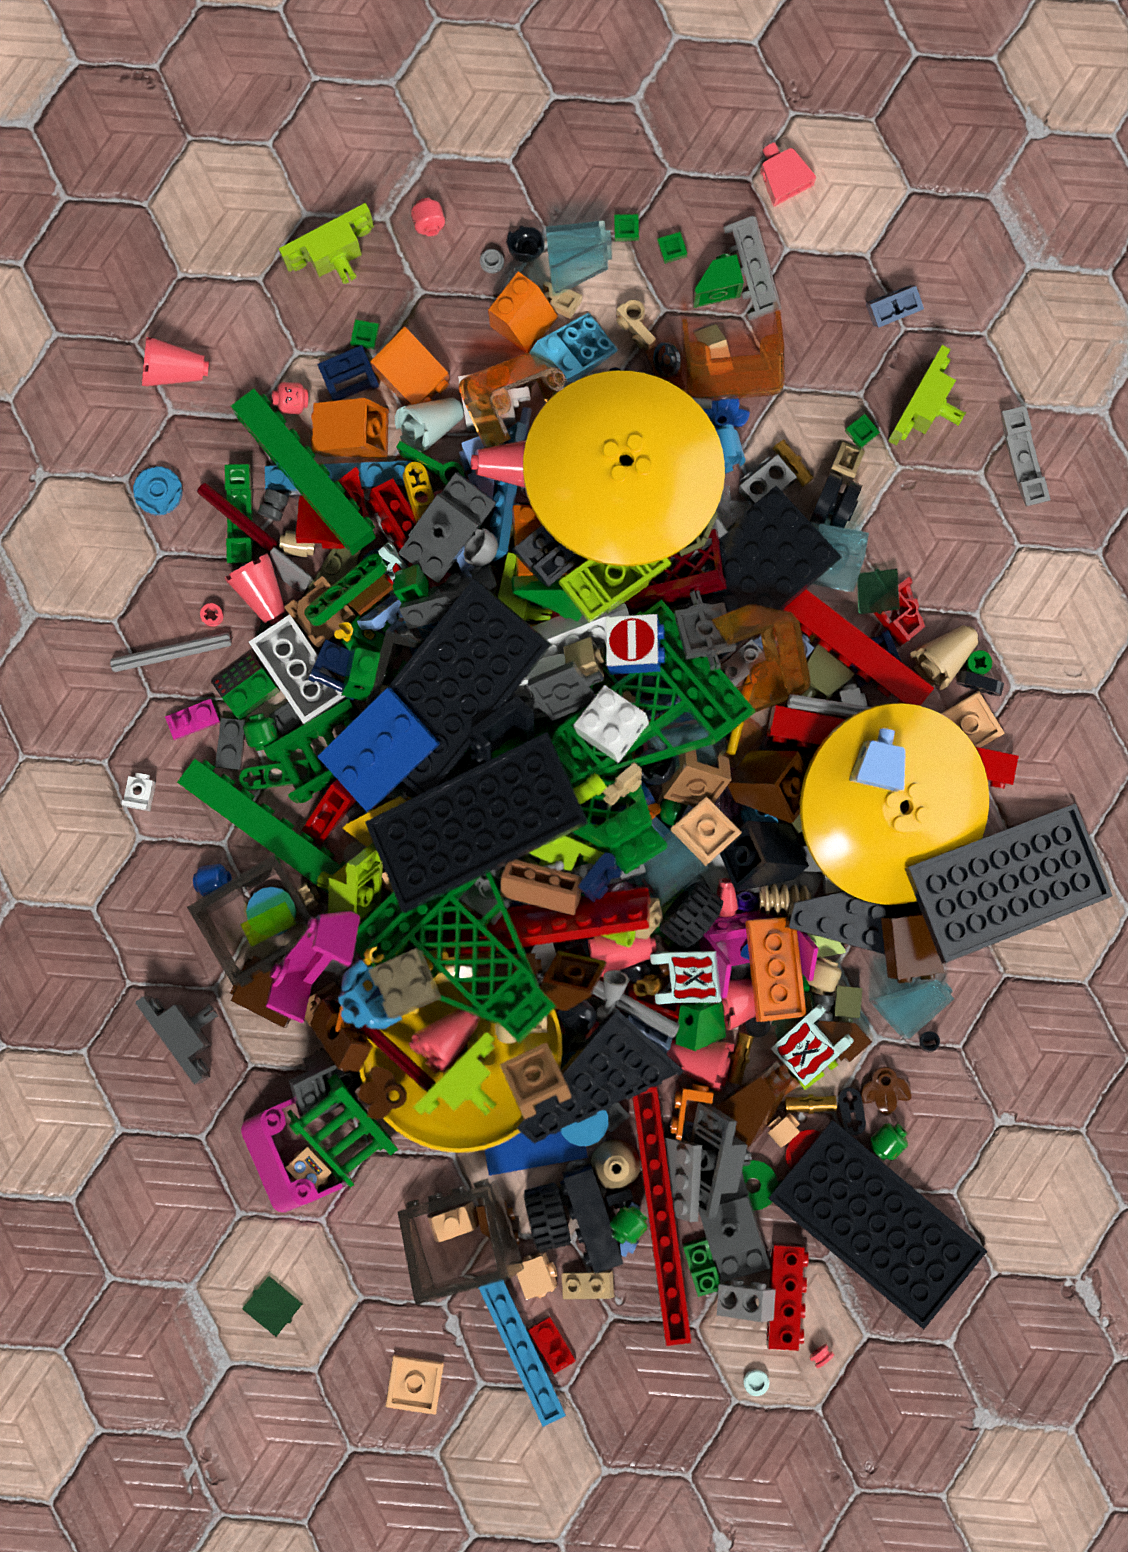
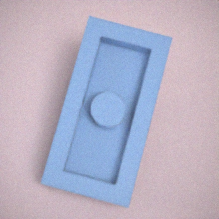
[357,595,403,631]

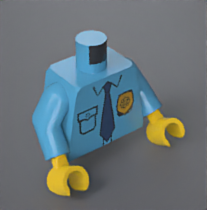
[338,947,419,1029]

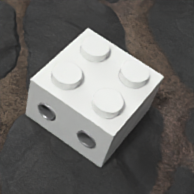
[574,686,649,763]

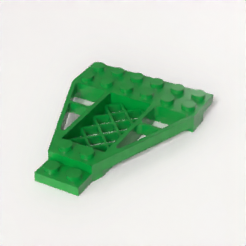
[551,600,755,788]
[466,685,667,874]
[354,872,556,1043]

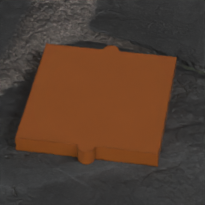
[340,573,393,615]

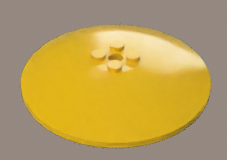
[523,371,725,566]
[800,703,989,905]
[359,948,562,1153]

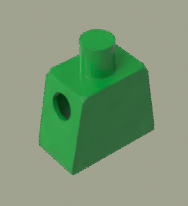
[341,647,380,701]
[676,1002,726,1051]

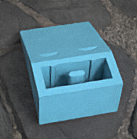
[527,313,618,394]

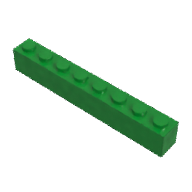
[231,389,376,556]
[177,759,346,894]

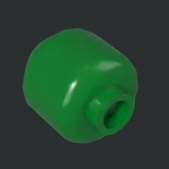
[243,713,278,751]
[870,1123,908,1161]
[610,1206,648,1245]

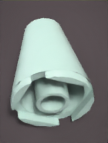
[395,398,464,453]

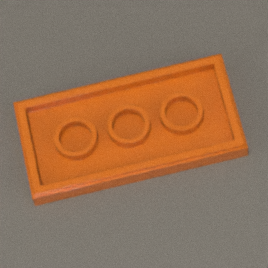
[745,917,806,1022]

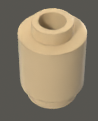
[279,530,315,557]

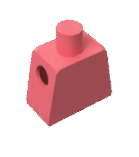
[760,143,816,207]

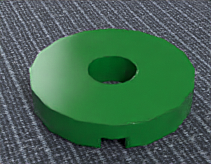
[742,1160,778,1211]

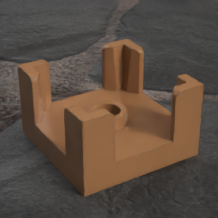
[284,576,357,649]
[662,750,731,807]
[500,1042,571,1119]

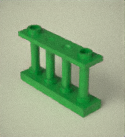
[263,698,359,804]
[287,1074,398,1188]

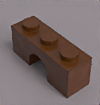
[310,999,373,1072]

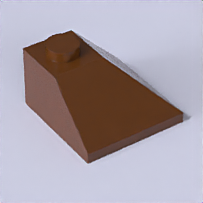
[541,951,606,1011]

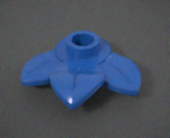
[703,392,750,430]

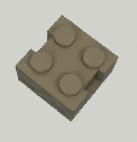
[369,949,442,1019]

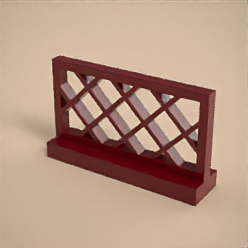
[624,529,727,611]

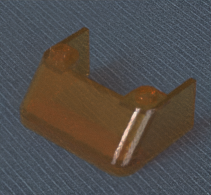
[681,310,785,401]
[459,353,568,448]
[712,604,811,713]

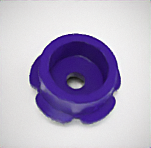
[736,891,758,913]

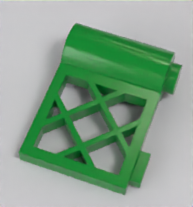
[396,441,468,487]

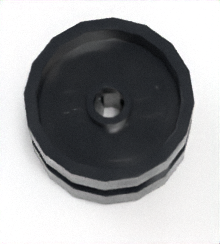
[809,472,863,535]

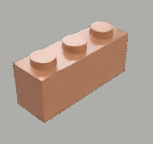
[501,860,583,915]

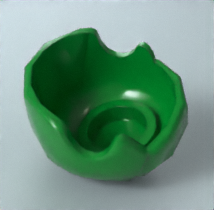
[660,798,688,826]

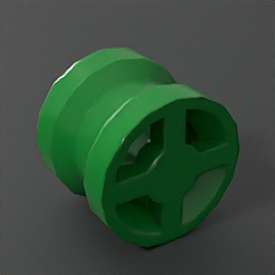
[965,650,993,676]

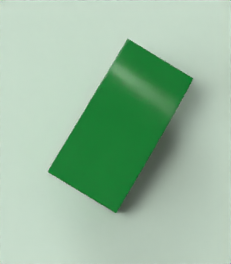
[682,1237,720,1297]

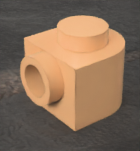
[767,1113,800,1148]

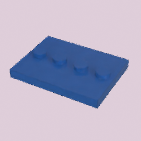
[317,688,440,812]
[484,1131,588,1176]

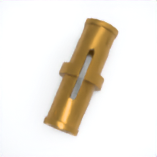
[772,439,815,487]
[634,973,669,996]
[726,1032,755,1085]
[785,1094,837,1114]

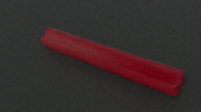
[197,483,278,553]
[357,1024,436,1092]

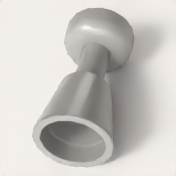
[596,970,629,1024]

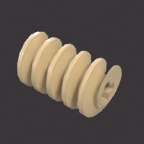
[758,884,811,916]

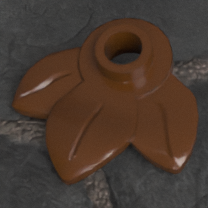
[861,1066,912,1116]
[356,1067,407,1119]

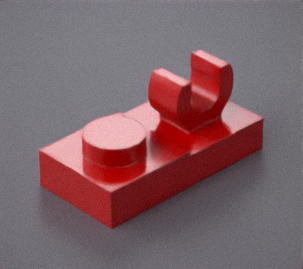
[528,1316,576,1374]

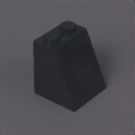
[720,821,809,891]

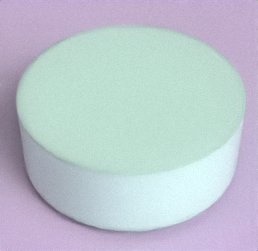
[743,1369,769,1396]

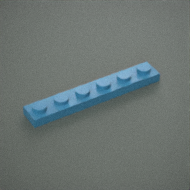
[489,422,526,562]
[265,461,412,492]
[478,1275,566,1427]

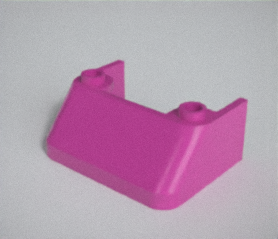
[699,908,818,998]
[266,911,360,1023]
[241,1098,347,1212]

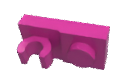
[165,699,220,740]

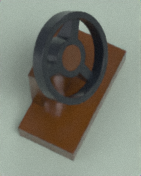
[645,342,685,390]

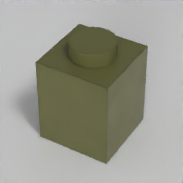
[832,986,862,1023]

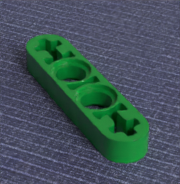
[304,554,387,626]
[239,758,328,791]

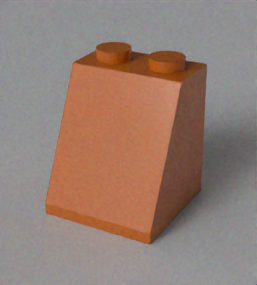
[488,271,558,354]
[370,326,450,405]
[311,398,389,458]

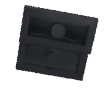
[511,525,583,587]

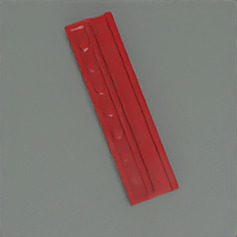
[446,887,651,958]

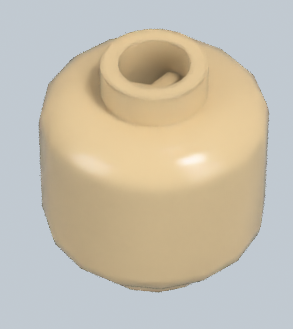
[806,957,842,996]

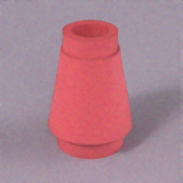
[716,878,738,917]

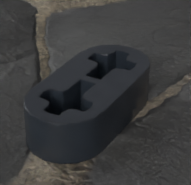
[956,671,1004,696]
[838,1087,866,1135]

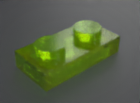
[240,902,297,947]

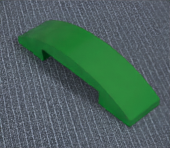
[225,464,253,563]

